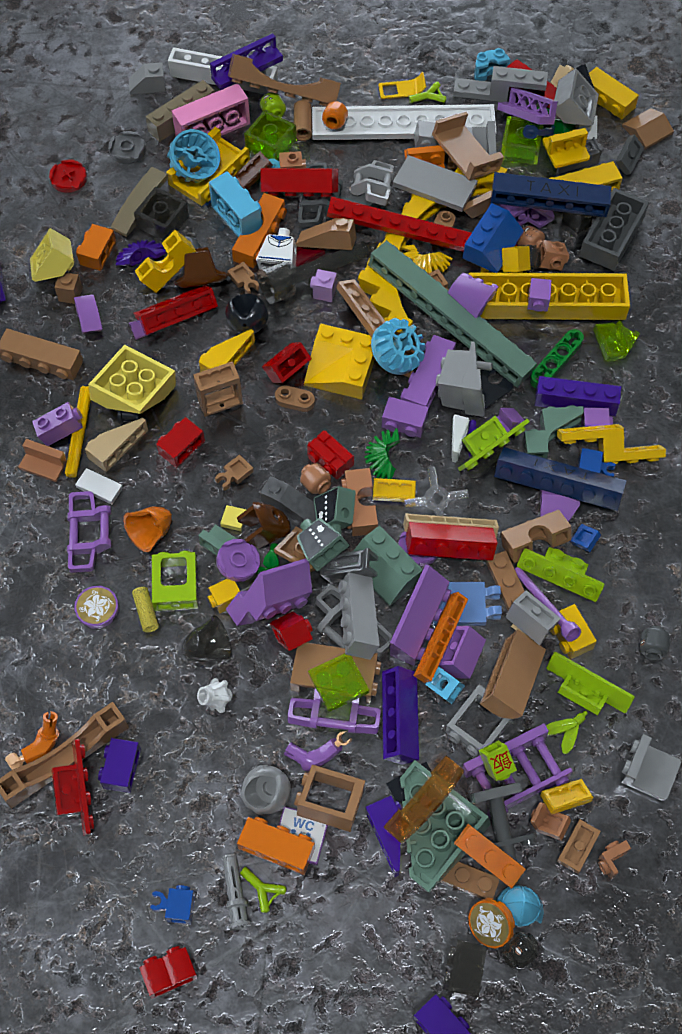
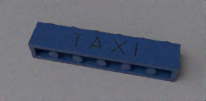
[490,172,612,217]
[494,447,627,511]

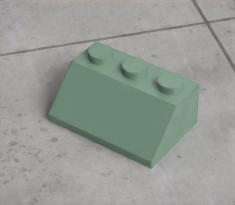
[350,525,423,606]

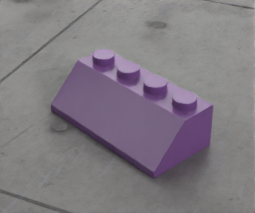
[390,564,451,666]

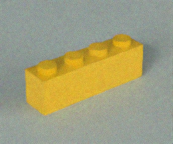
[549,161,623,192]

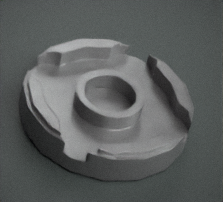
[108,131,146,164]

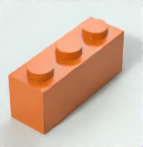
[237,817,315,875]

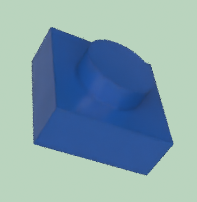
[570,524,601,552]

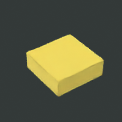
[220,505,246,531]

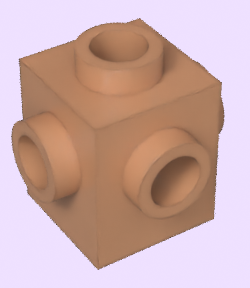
[536,240,569,271]

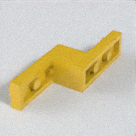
[557,424,666,464]

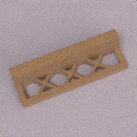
[336,279,385,337]

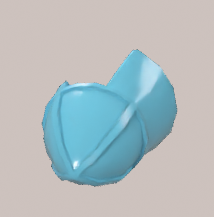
[495,885,544,927]

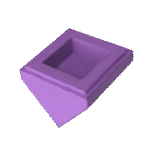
[128,320,154,340]

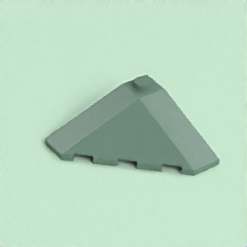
[400,760,491,893]

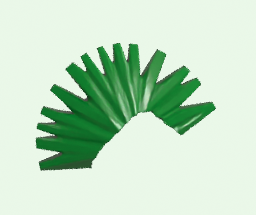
[365,428,400,479]

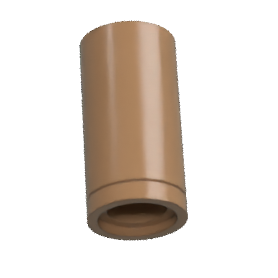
[294,100,312,141]

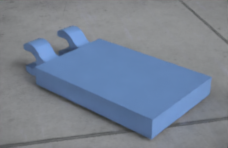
[433,582,502,626]

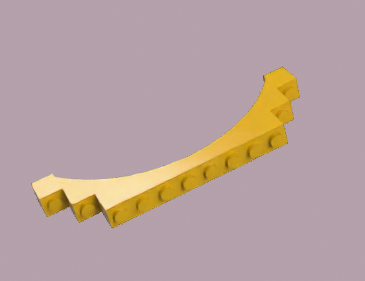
[358,167,508,339]

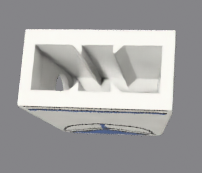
[256,228,297,274]

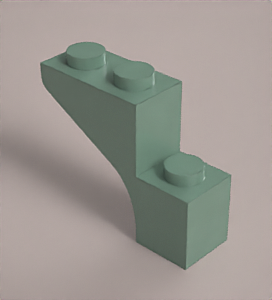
[522,405,584,459]

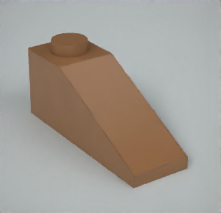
[296,218,357,250]

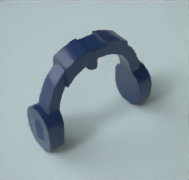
[523,120,555,139]

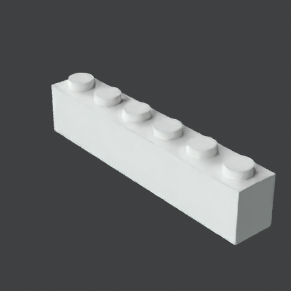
[168,48,278,94]

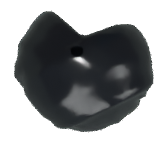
[225,294,268,334]

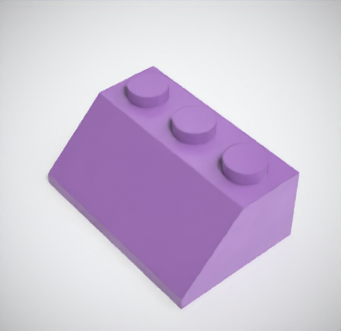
[241,558,312,621]

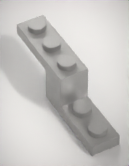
[453,66,548,102]

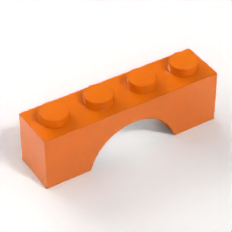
[232,193,287,268]

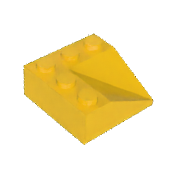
[304,324,375,400]

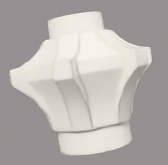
[197,678,232,713]

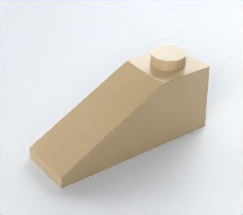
[85,418,148,472]

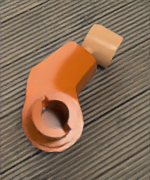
[5,711,59,770]

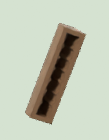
[480,630,546,719]

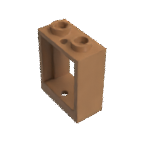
[193,361,243,417]
[294,765,365,832]

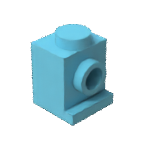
[425,667,465,704]

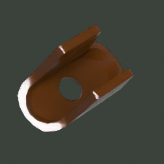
[174,247,229,288]
[237,502,291,548]

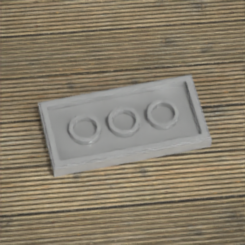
[393,155,478,212]

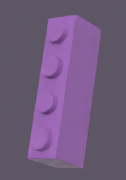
[400,335,456,407]

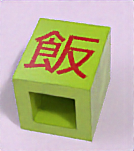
[478,740,517,781]

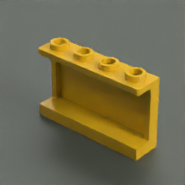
[166,127,250,206]

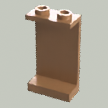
[432,112,504,181]
[290,642,381,703]

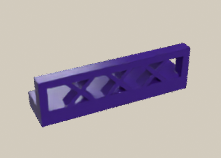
[210,33,283,90]

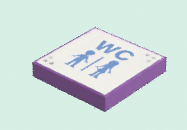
[279,807,328,866]

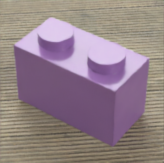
[382,397,429,438]
[439,626,486,679]

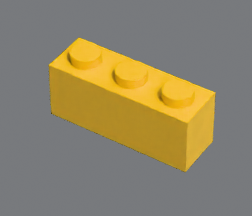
[589,67,639,120]

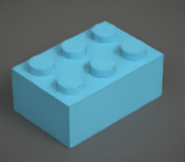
[209,171,263,237]

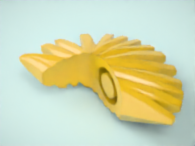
[401,245,453,274]

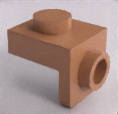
[531,802,572,841]
[598,840,631,879]

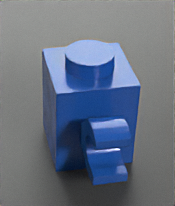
[578,448,616,477]
[150,885,196,925]

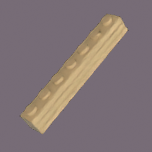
[403,513,499,538]

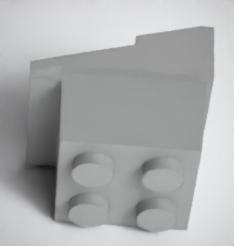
[436,342,493,417]

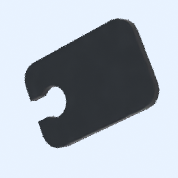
[461,368,513,417]

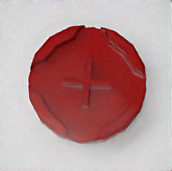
[49,160,87,193]

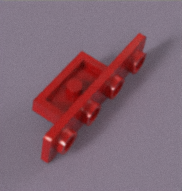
[51,739,94,836]

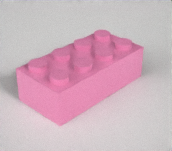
[172,83,250,136]

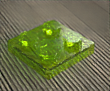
[308,653,369,713]

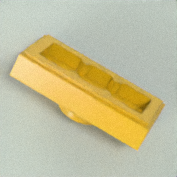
[373,478,416,503]
[540,779,593,814]

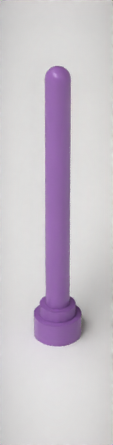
[515,567,581,642]

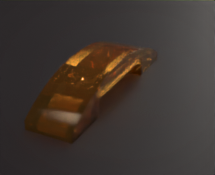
[383,755,464,844]

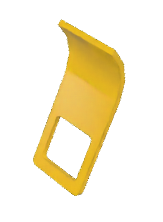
[378,72,426,99]

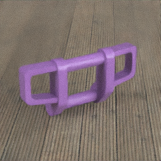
[67,491,111,573]
[288,689,381,734]

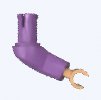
[284,731,352,771]

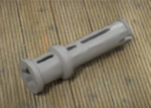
[222,854,251,931]

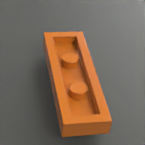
[454,824,526,889]

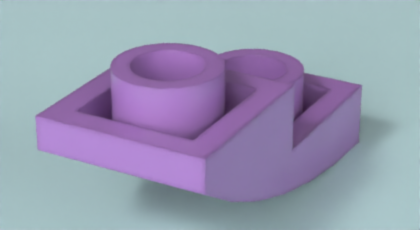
[74,294,102,334]

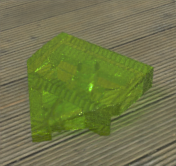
[593,320,640,361]

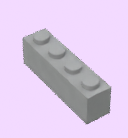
[338,572,379,660]

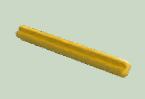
[65,386,90,478]

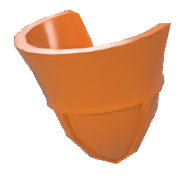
[123,506,172,552]

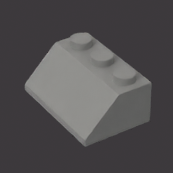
[554,68,599,126]

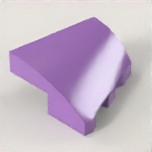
[447,273,498,318]

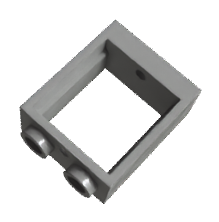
[445,684,513,758]

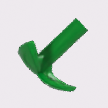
[256,543,279,574]

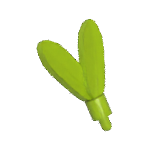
[546,711,588,754]

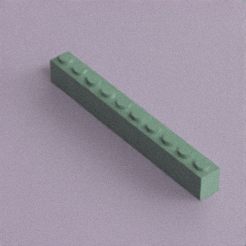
[368,240,537,388]

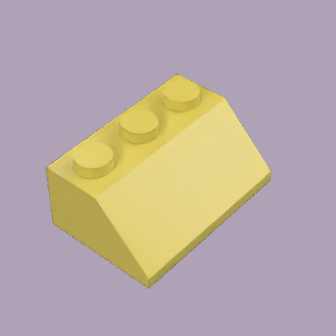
[30,228,74,282]

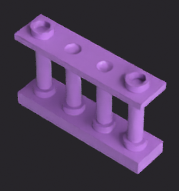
[462,724,573,819]

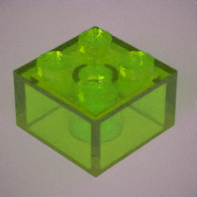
[244,110,297,161]
[501,116,544,164]

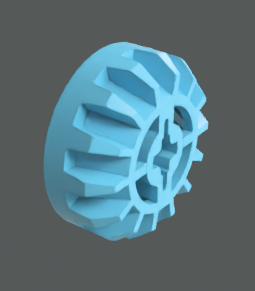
[167,129,220,183]
[371,318,426,375]

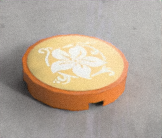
[469,898,515,949]

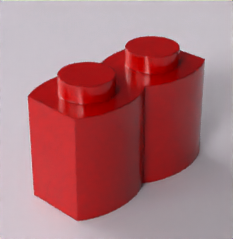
[139,946,197,999]

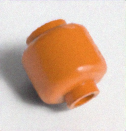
[322,101,348,130]

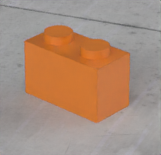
[76,224,116,271]

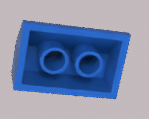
[463,203,524,273]

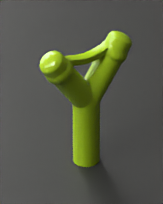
[409,82,446,103]
[240,867,287,913]

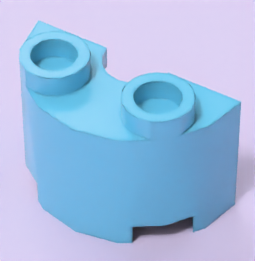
[474,48,511,81]

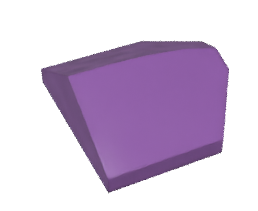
[540,490,580,522]

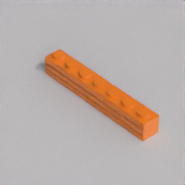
[413,592,468,683]

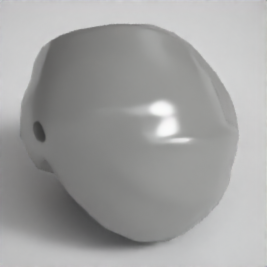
[241,765,291,815]

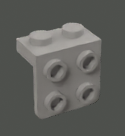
[622,734,681,801]

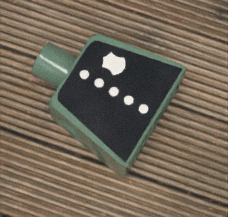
[314,486,356,534]
[297,518,349,572]

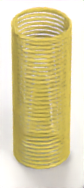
[132,587,159,632]

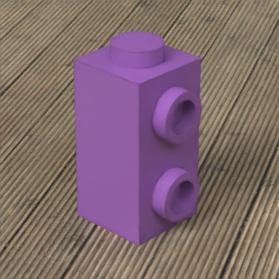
[32,402,83,446]

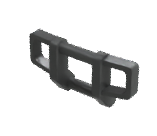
[298,163,343,228]

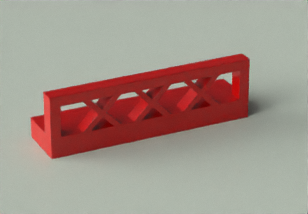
[134,285,218,335]

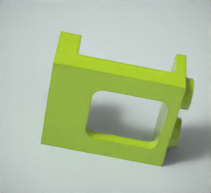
[152,551,198,611]

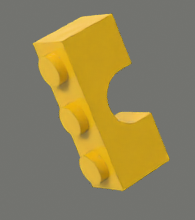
[135,230,197,293]

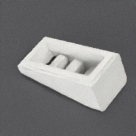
[452,415,470,463]

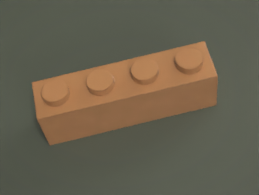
[0,328,83,380]

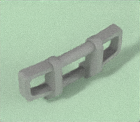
[350,160,394,206]
[315,585,393,657]

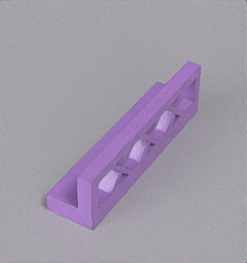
[497,87,558,124]

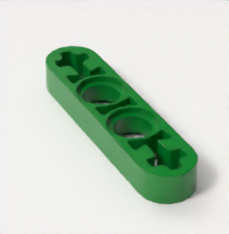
[530,329,584,388]

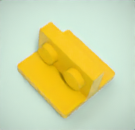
[542,128,590,168]

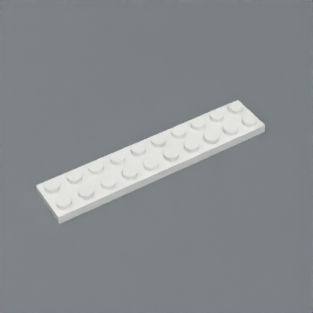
[312,104,496,140]

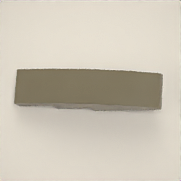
[110,167,168,237]

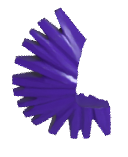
[116,240,167,266]

